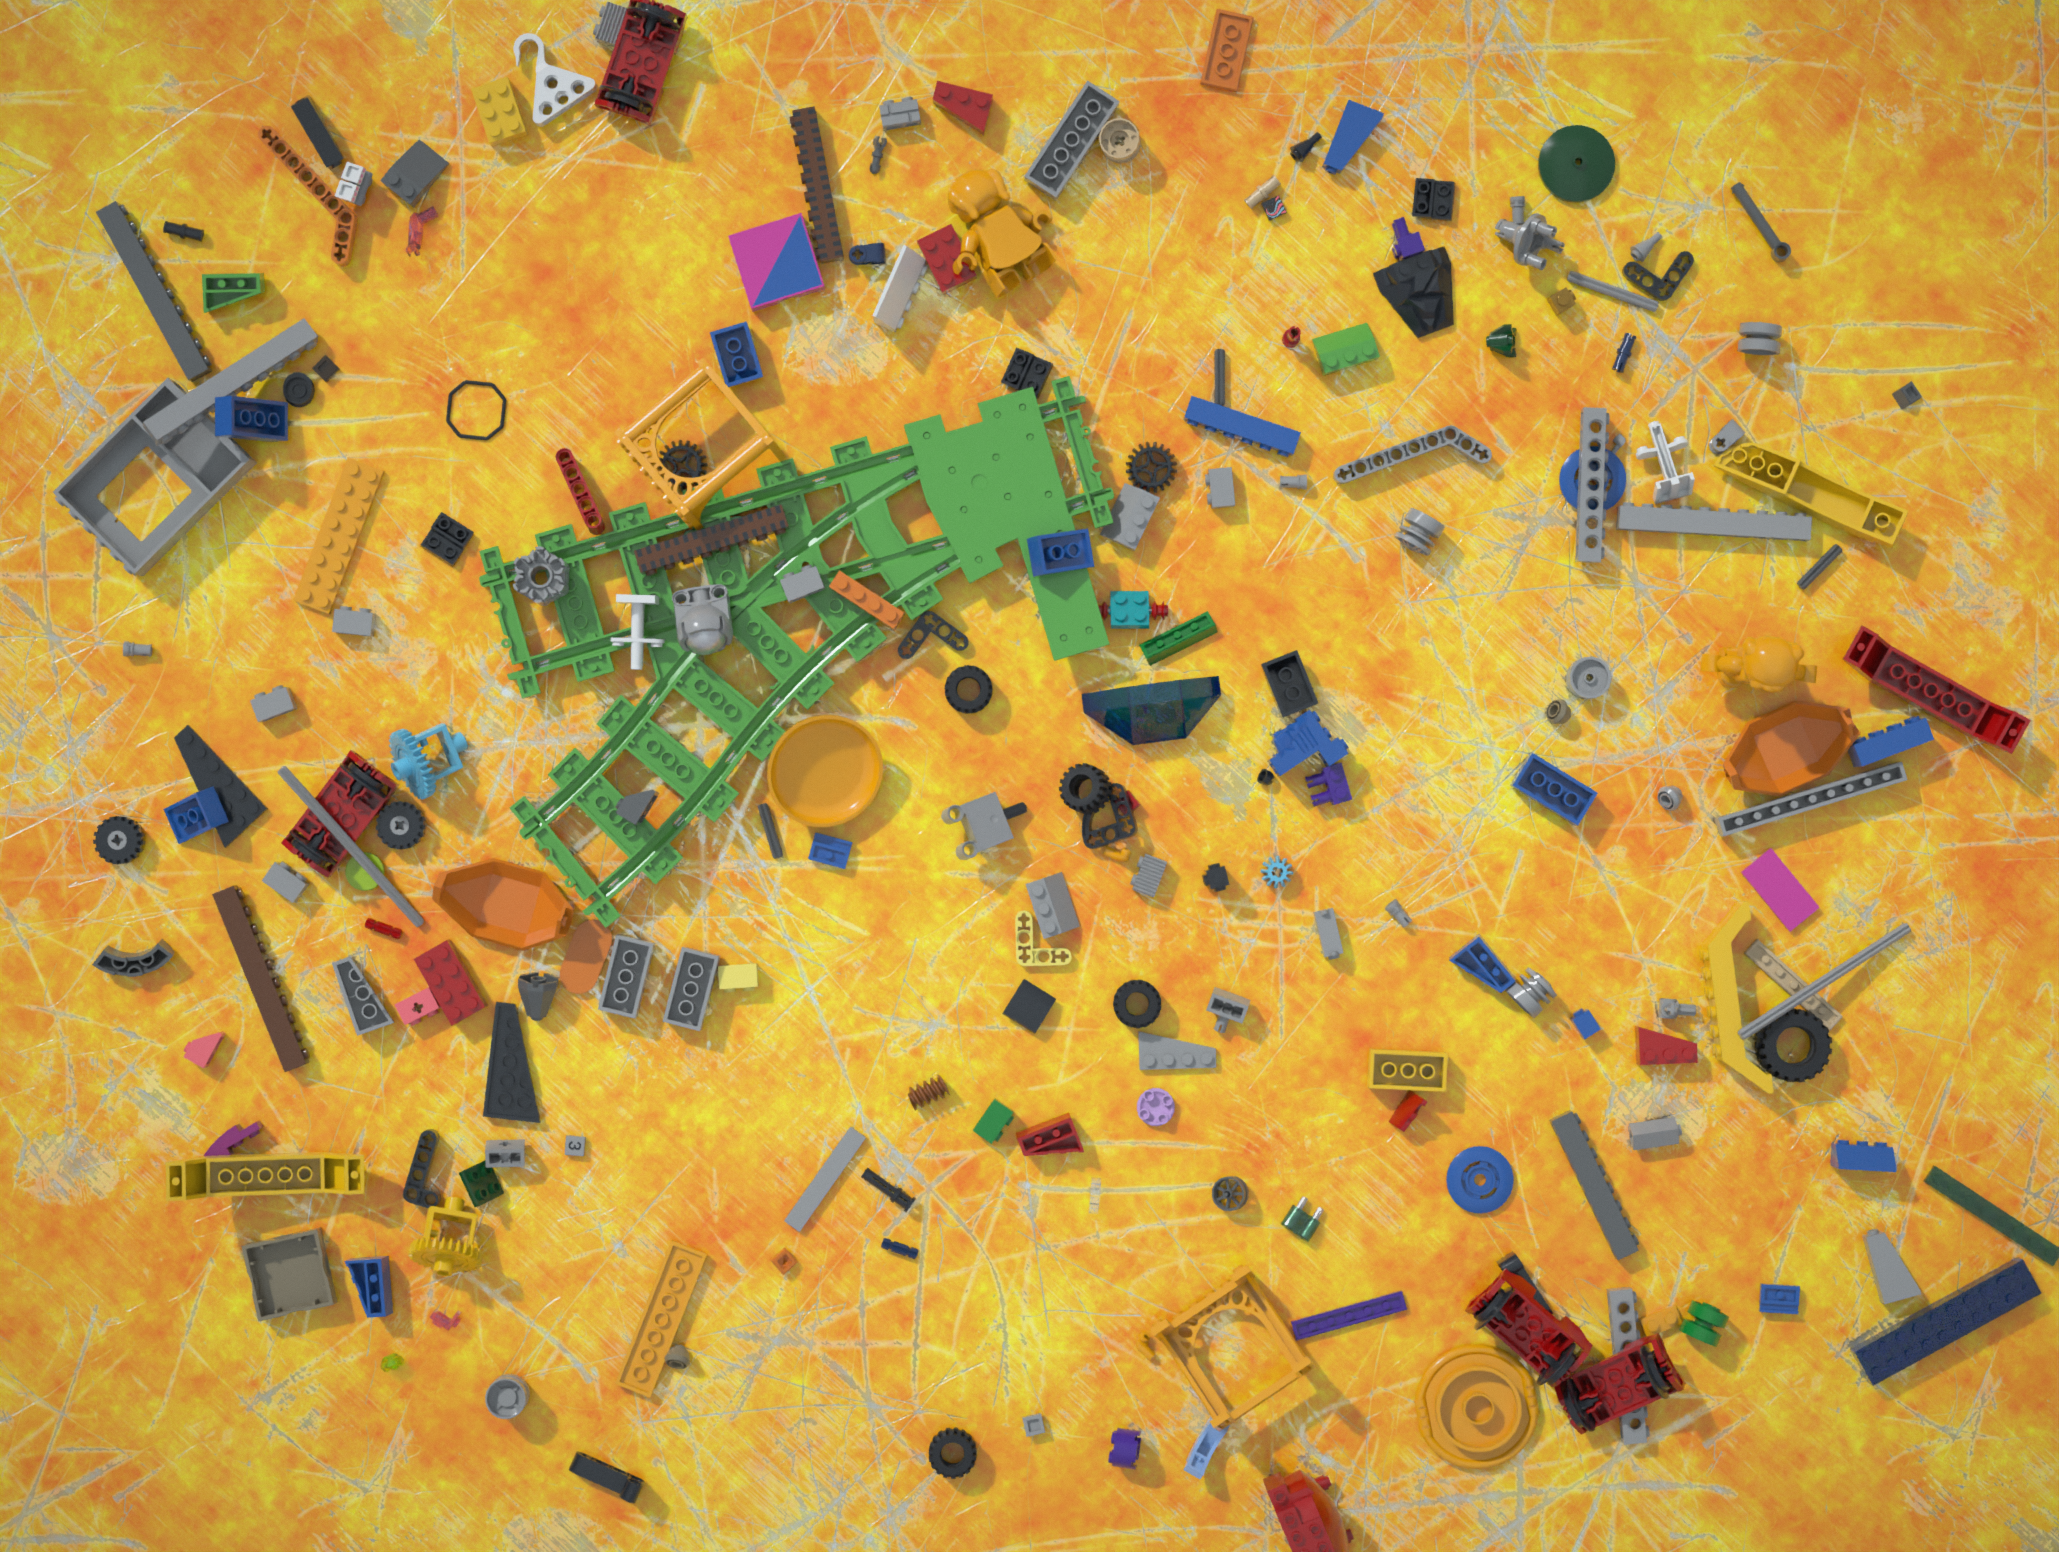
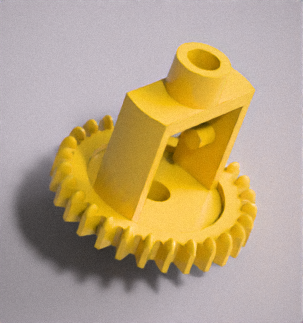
[408,1197,483,1277]

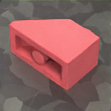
[184,1031,226,1068]

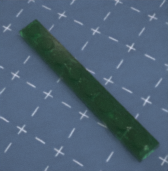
[1923,1165,2059,1266]

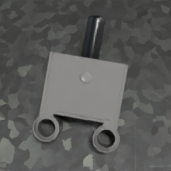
[941,792,1027,860]

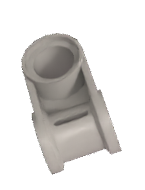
[1709,419,1746,454]

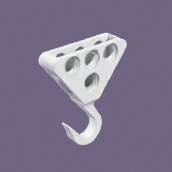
[513,33,597,127]

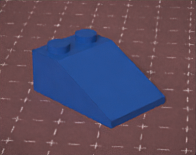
[1027,529,1095,577]
[163,786,229,844]

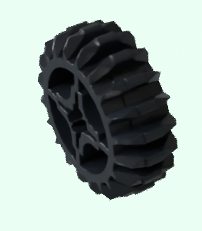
[658,440,708,491]
[1126,442,1177,493]

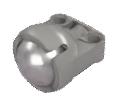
[672,584,733,655]

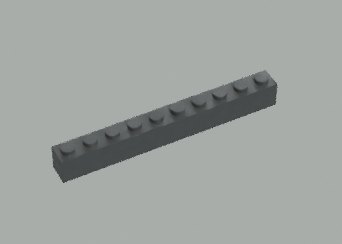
[96,201,212,382]

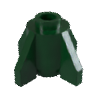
[1486,324,1517,357]

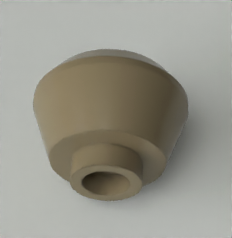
[1546,699,1571,724]
[664,1345,690,1369]

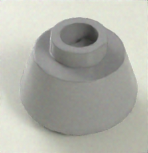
[1657,786,1683,811]

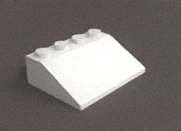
[872,245,928,332]

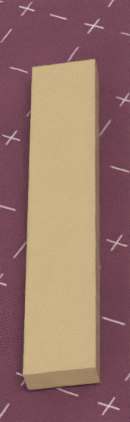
[1744,939,1843,1030]

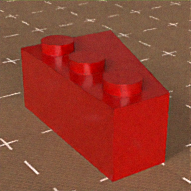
[933,81,993,136]
[1635,1026,1698,1065]

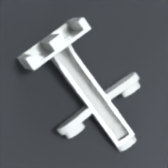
[1636,421,1695,504]
[610,594,665,670]

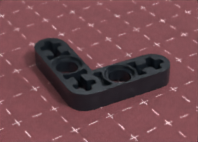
[1622,251,1694,301]
[898,611,969,659]

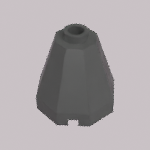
[518,972,559,1021]

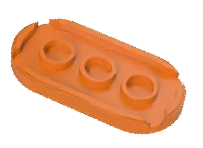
[560,919,613,994]

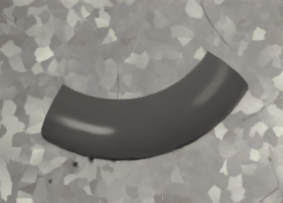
[92,939,174,977]

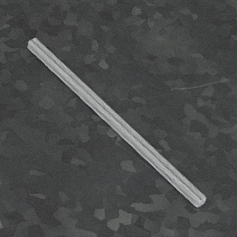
[277,766,424,927]
[1738,923,1911,1040]

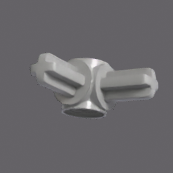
[1658,998,1696,1019]

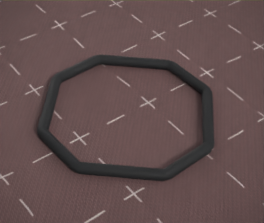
[446,380,506,441]

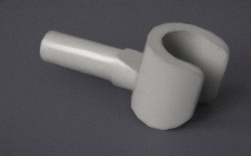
[1611,434,1626,454]

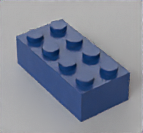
[215,396,288,442]
[1848,716,1934,767]
[1509,753,1598,826]

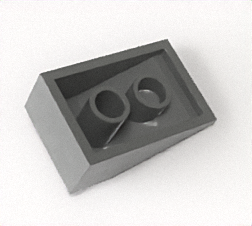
[380,139,450,208]

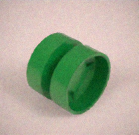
[1679,1300,1729,1347]

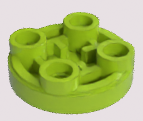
[345,852,385,891]

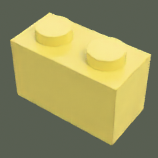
[718,963,759,993]

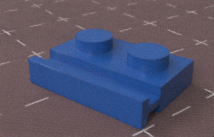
[808,832,853,869]
[1759,1283,1800,1314]

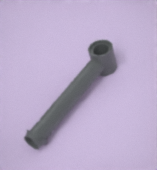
[1731,182,1791,263]

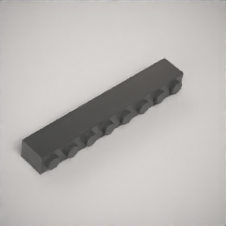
[1549,1110,1639,1260]

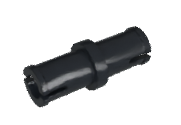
[163,221,204,242]

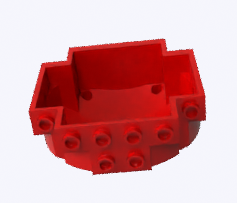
[1263,1470,1354,1552]

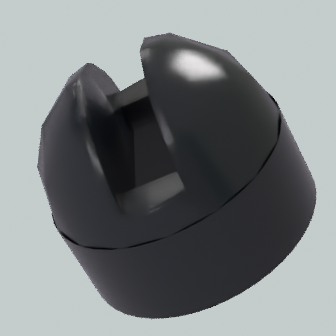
[1257,769,1274,786]

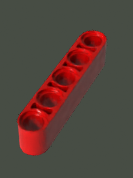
[555,448,605,535]

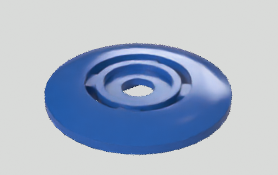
[1559,446,1626,510]
[1446,1146,1514,1213]

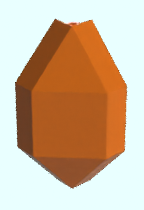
[1723,700,1861,797]
[432,858,574,951]

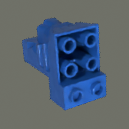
[1267,710,1349,777]

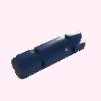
[881,1238,918,1259]

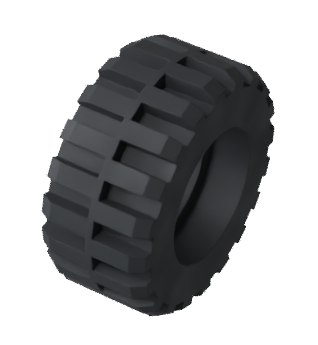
[1755,1008,1832,1083]

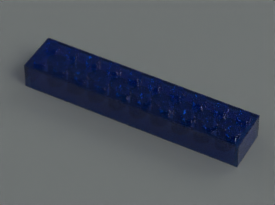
[1850,1257,2041,1386]

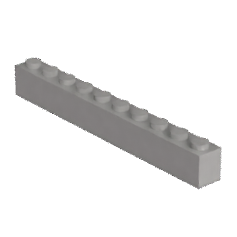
[143,318,318,446]
[1616,502,1812,541]
[1714,762,1908,836]

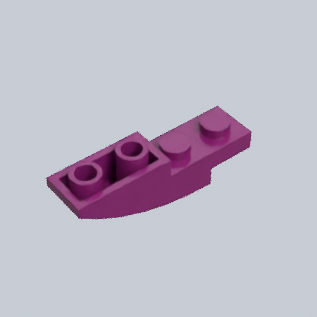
[204,1120,263,1156]

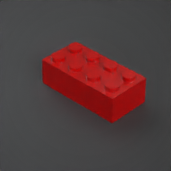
[413,939,488,1026]

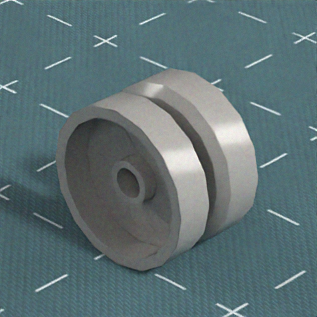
[1737,322,1782,355]
[1566,657,1611,699]

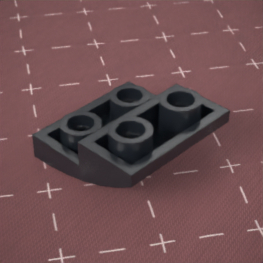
[1412,178,1456,221]
[1001,347,1053,399]
[420,512,474,567]
[1002,979,1056,1034]

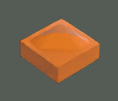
[770,1247,798,1275]

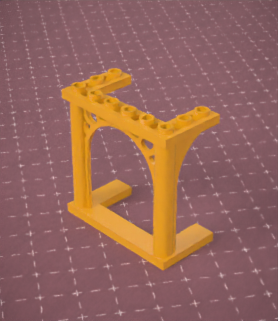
[614,358,786,531]
[1150,1264,1315,1432]

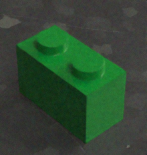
[973,1098,1014,1144]

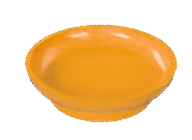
[767,714,883,827]

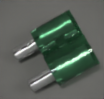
[1280,1196,1324,1242]

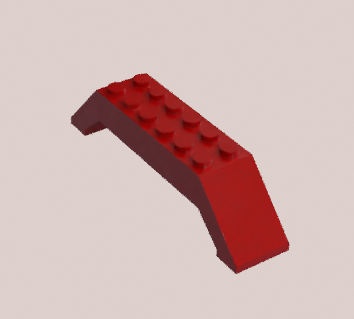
[1843,625,2031,754]

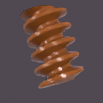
[908,1074,950,1111]

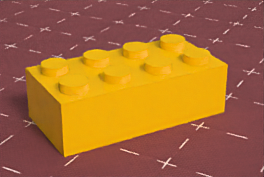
[1367,1048,1448,1092]

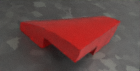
[1388,1090,1427,1132]

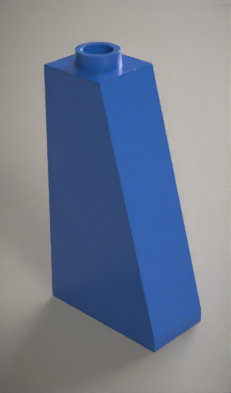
[1322,100,1384,175]

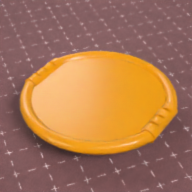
[1414,1344,1540,1469]

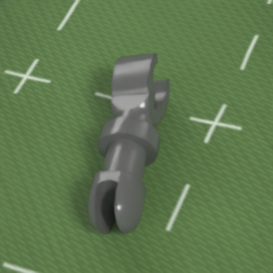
[870,136,887,174]

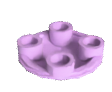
[1137,1088,1175,1126]

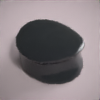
[283,372,315,408]

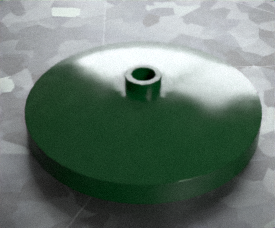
[1538,125,1615,203]

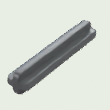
[1214,349,1225,406]
[1797,544,1843,590]
[758,803,783,859]

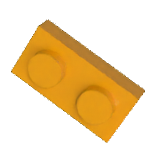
[1639,1305,1682,1337]

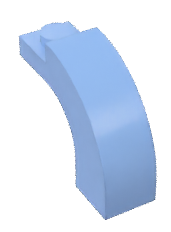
[1183,1416,1230,1479]

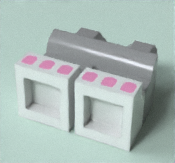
[335,162,373,206]

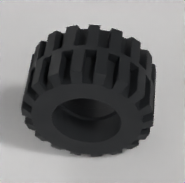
[944,665,993,714]
[1059,763,1112,814]
[1113,979,1162,1028]
[928,1427,977,1479]

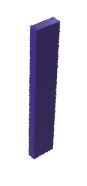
[1291,1290,1407,1341]

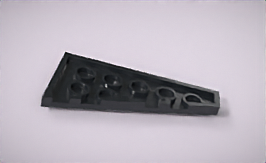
[174,725,268,848]
[483,1002,541,1123]

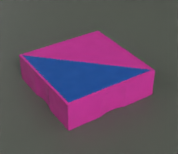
[728,213,825,312]

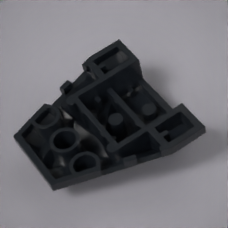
[1373,246,1454,339]

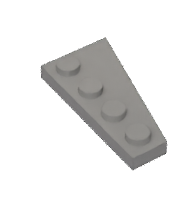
[1138,1031,1216,1070]

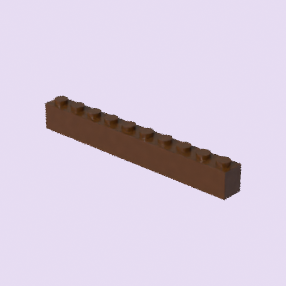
[212,885,310,1072]

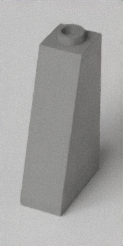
[1862,1229,1921,1304]

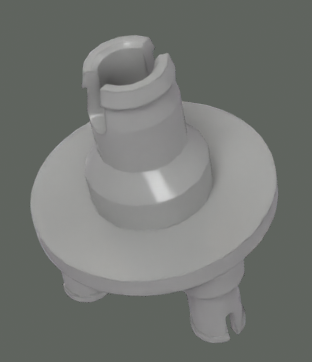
[1495,213,1565,270]

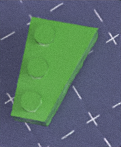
[202,273,265,313]

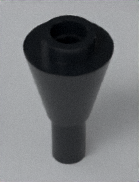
[1290,132,1322,162]

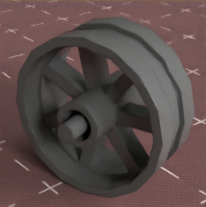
[1212,1176,1249,1211]

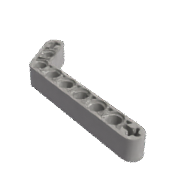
[1333,425,1492,484]

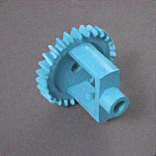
[389,723,468,800]

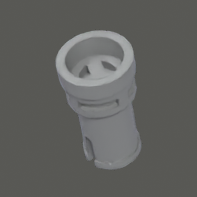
[1510,196,1525,225]
[1280,474,1307,490]
[123,641,152,657]
[1384,899,1412,928]

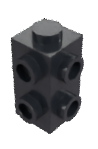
[1202,863,1230,892]

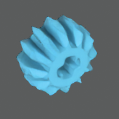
[1260,856,1293,888]

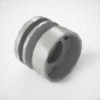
[1394,508,1445,556]
[1505,967,1557,1018]

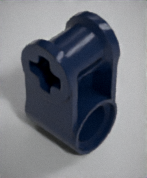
[849,243,886,265]

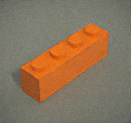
[829,570,905,631]

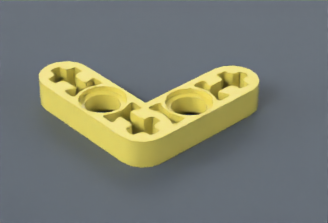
[1015,910,1072,966]

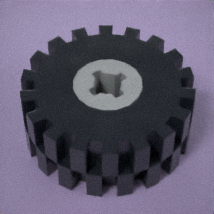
[376,801,427,849]
[93,816,145,864]

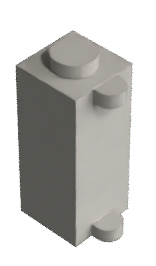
[1313,908,1343,960]
[1628,1117,1682,1150]

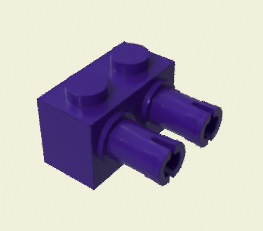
[1392,217,1425,261]
[1305,763,1352,807]

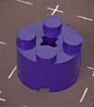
[1108,1428,1141,1470]

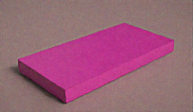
[1741,848,1820,932]

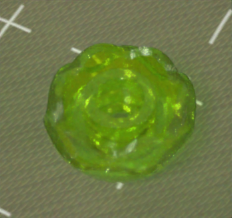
[380,1353,404,1373]

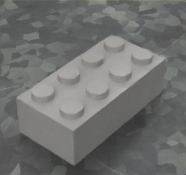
[598,934,656,1019]
[663,946,721,1031]

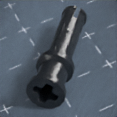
[861,1167,916,1212]

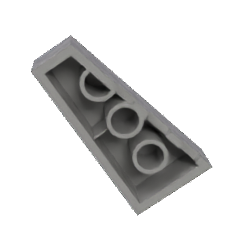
[332,956,395,1036]

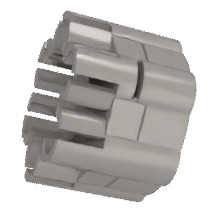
[513,546,570,606]

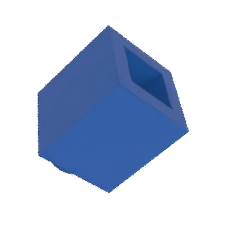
[1570,1008,1601,1039]

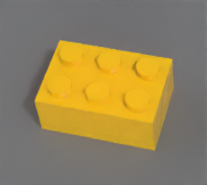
[471,77,528,147]

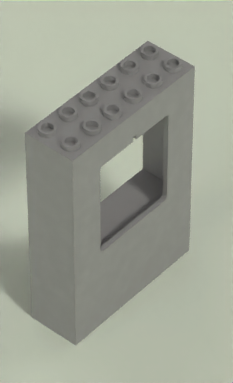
[53,378,257,576]

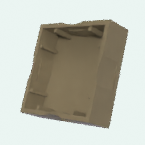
[241,1227,338,1322]

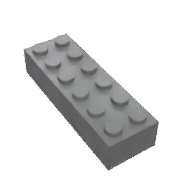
[1024,80,1120,201]

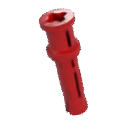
[1282,326,1301,348]

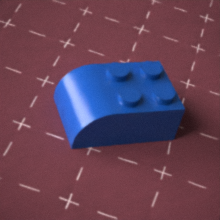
[710,321,763,387]

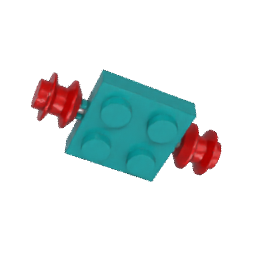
[1098,591,1168,629]

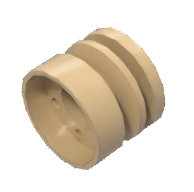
[1099,118,1141,164]

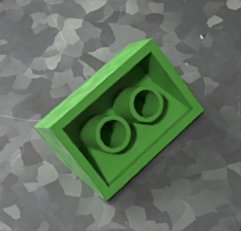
[1312,323,1380,376]

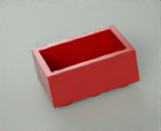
[917,224,977,295]

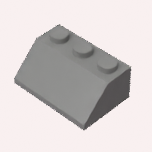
[1100,483,1160,551]
[1026,872,1080,939]

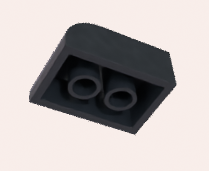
[1261,650,1318,718]

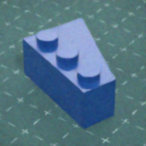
[1449,934,1516,993]
[344,1256,393,1318]

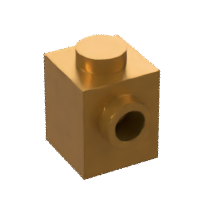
[1547,287,1576,316]

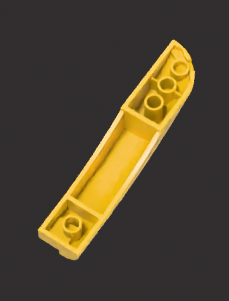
[1714,443,1908,548]

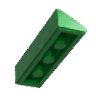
[1139,611,1218,666]

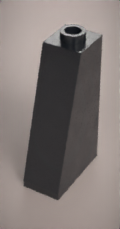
[291,95,344,169]

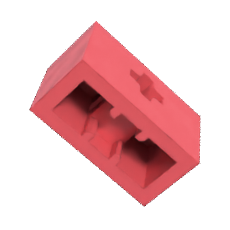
[394,987,441,1026]

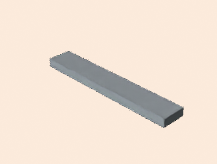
[784,1126,866,1232]

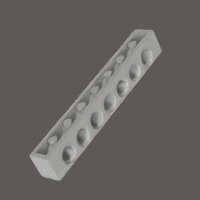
[1575,407,1610,563]
[1606,1287,1650,1445]

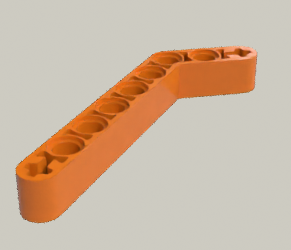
[258,125,358,267]

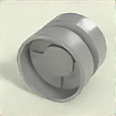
[485,1374,530,1419]

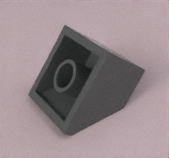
[615,790,660,826]

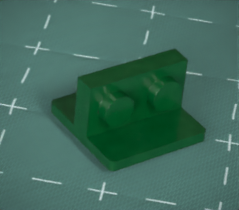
[459,1160,504,1207]

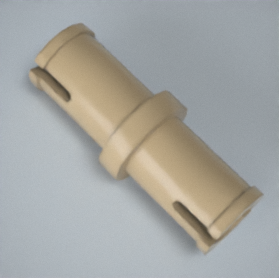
[1244,175,1281,209]

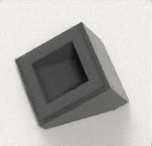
[1892,381,1922,409]

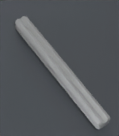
[1567,271,1659,312]

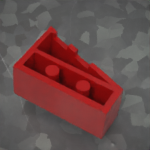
[1016,1112,1084,1156]

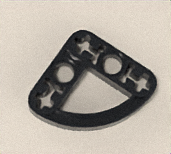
[1082,783,1138,849]

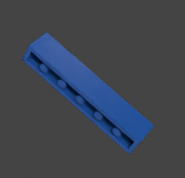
[1184,396,1301,457]

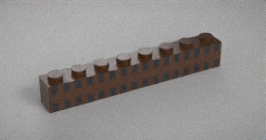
[790,106,844,264]
[634,504,790,576]

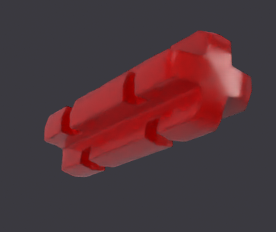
[365,918,402,939]

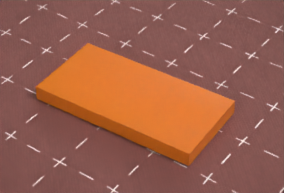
[1200,9,1254,92]

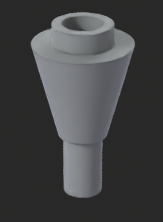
[1630,232,1662,262]

